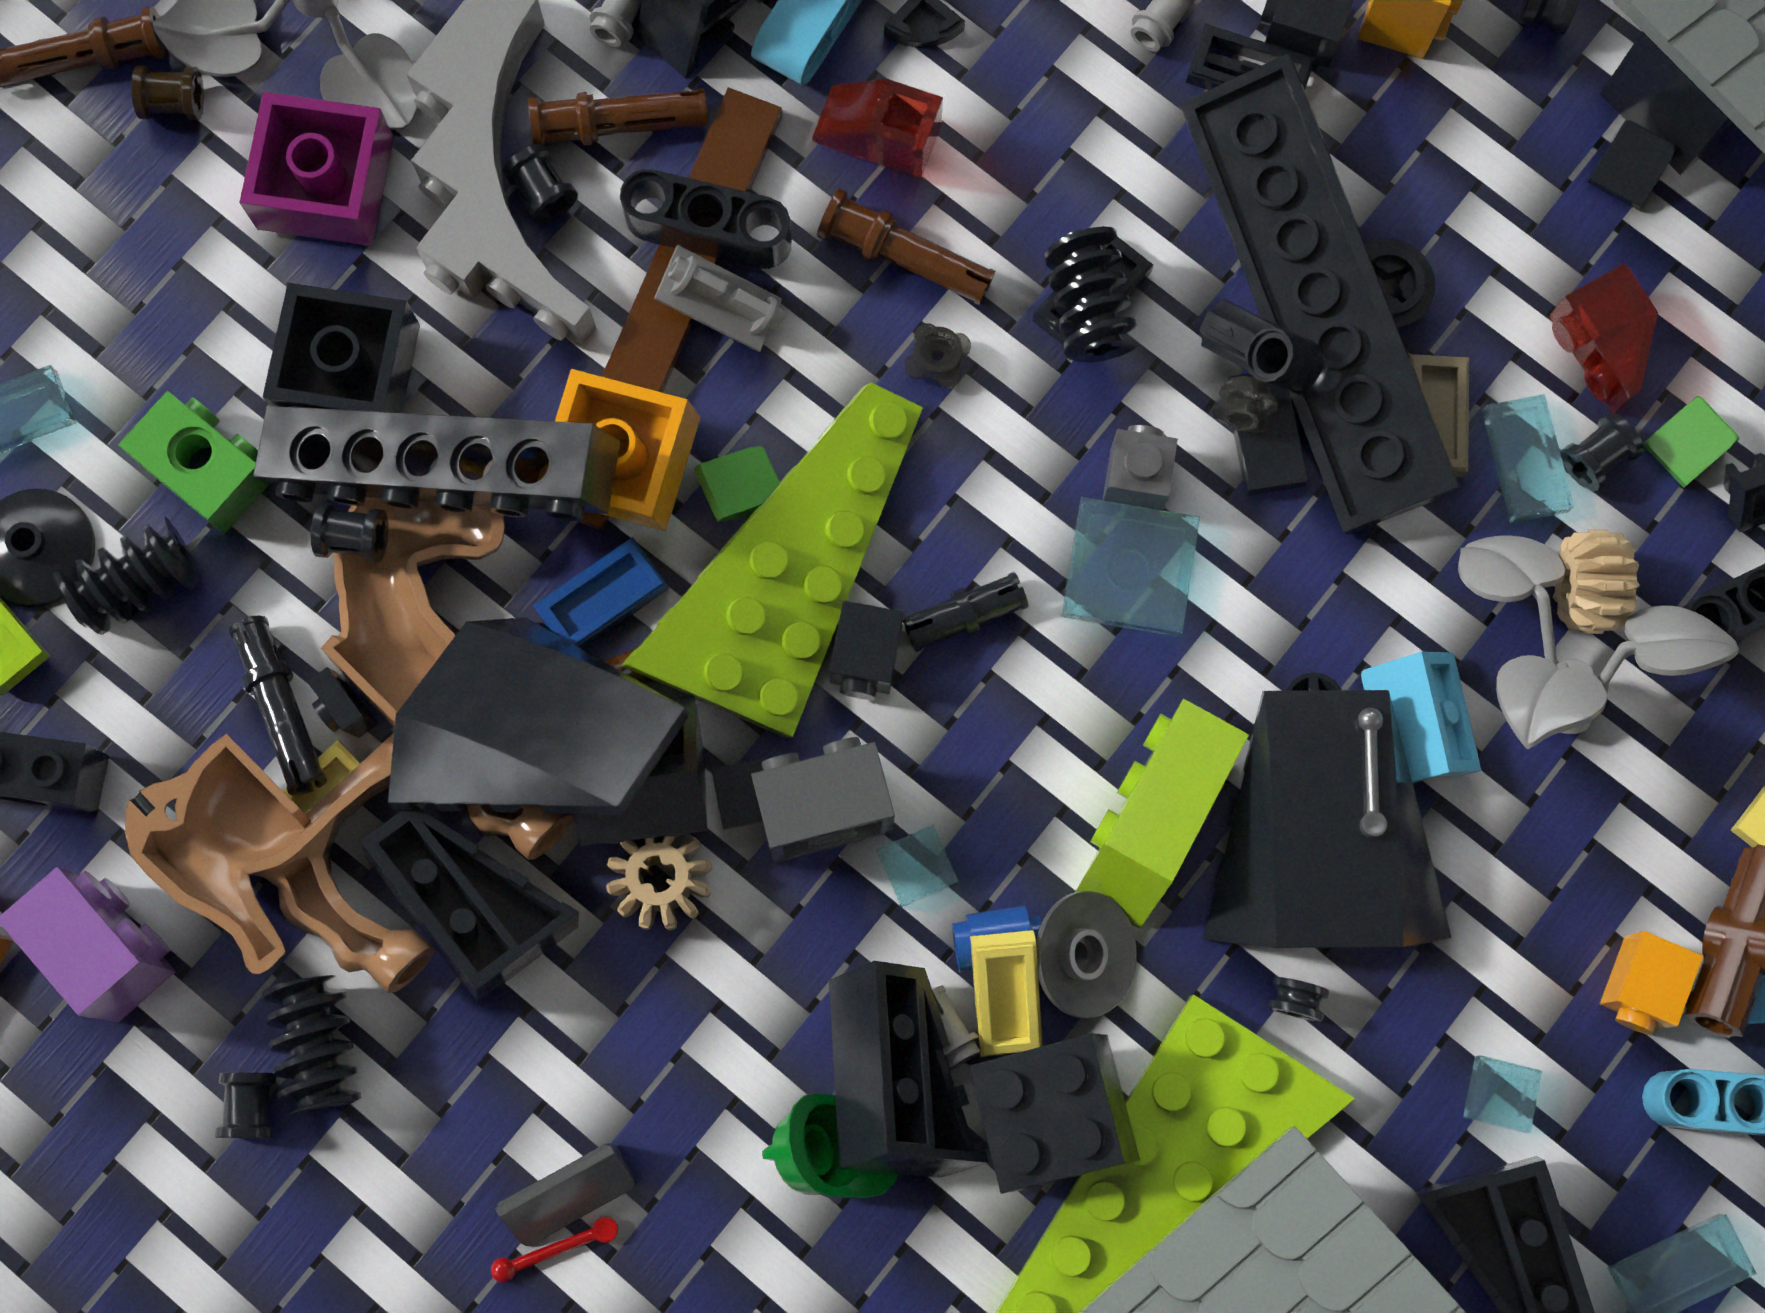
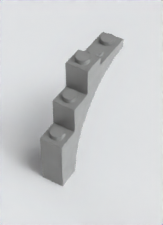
[406,0,596,345]

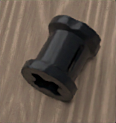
[503,144,578,224]
[1560,412,1644,492]
[311,502,389,564]
[215,1072,277,1138]

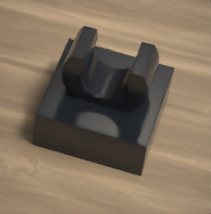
[1723,453,1765,532]

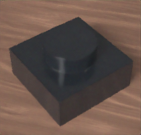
[307,667,379,738]

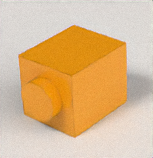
[1600,930,1704,1035]

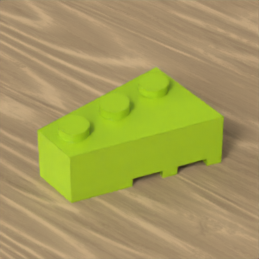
[1075,698,1249,929]

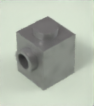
[1102,425,1178,516]

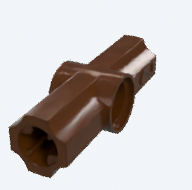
[1685,844,1765,1038]

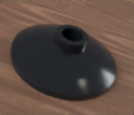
[0,489,95,607]

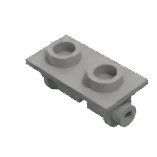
[654,245,785,352]

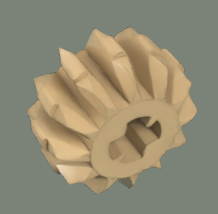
[1553,529,1640,634]
[606,836,712,930]

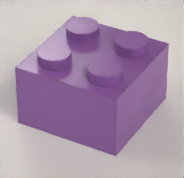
[0,867,176,1023]

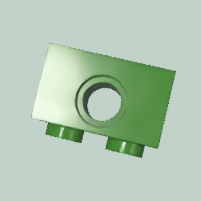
[118,390,269,534]

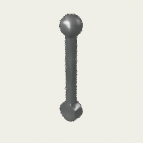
[1358,708,1387,839]

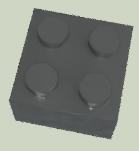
[751,737,895,863]

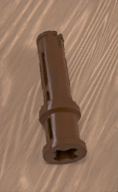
[0,6,169,88]
[528,88,708,146]
[817,188,996,305]

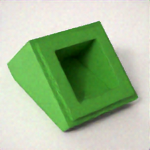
[1643,396,1739,488]
[694,446,780,522]

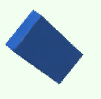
[533,537,669,649]

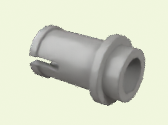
[590,0,642,47]
[1131,0,1196,52]
[932,985,981,1071]

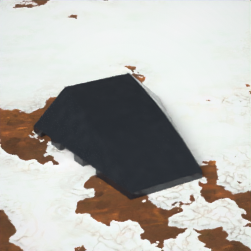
[388,617,689,815]
[1202,690,1452,948]

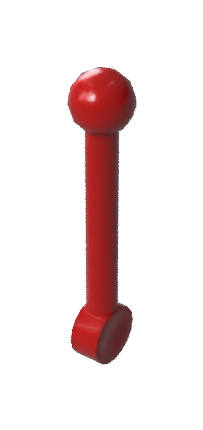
[491,1216,619,1283]

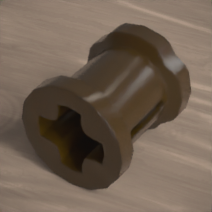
[131,66,204,120]

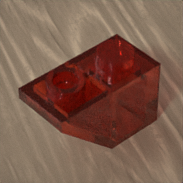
[812,79,943,178]
[1549,263,1658,413]

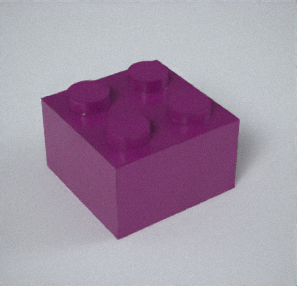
[239,92,394,246]

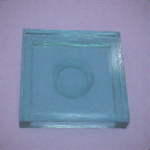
[1061,497,1200,637]

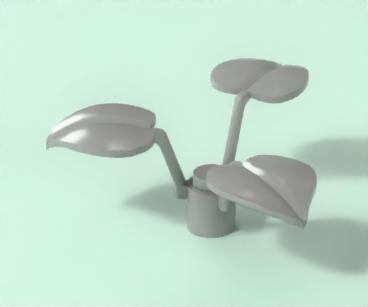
[153,0,417,130]
[1458,535,1739,749]

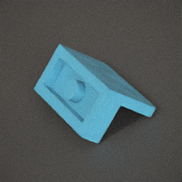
[1361,651,1481,783]

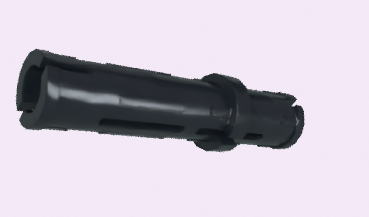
[229,615,327,796]

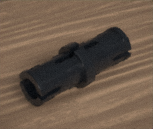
[903,572,1029,652]

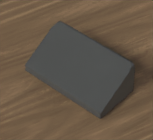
[495,1143,636,1246]

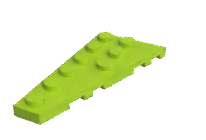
[621,382,923,738]
[995,994,1355,1313]

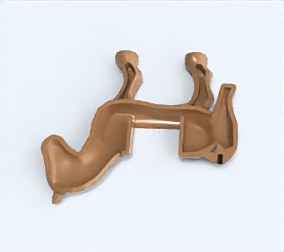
[125,456,574,993]

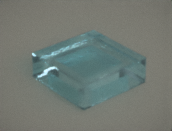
[877,825,958,908]
[1463,1055,1542,1133]

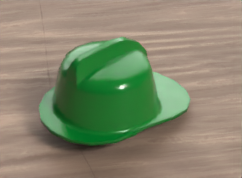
[762,1093,898,1198]

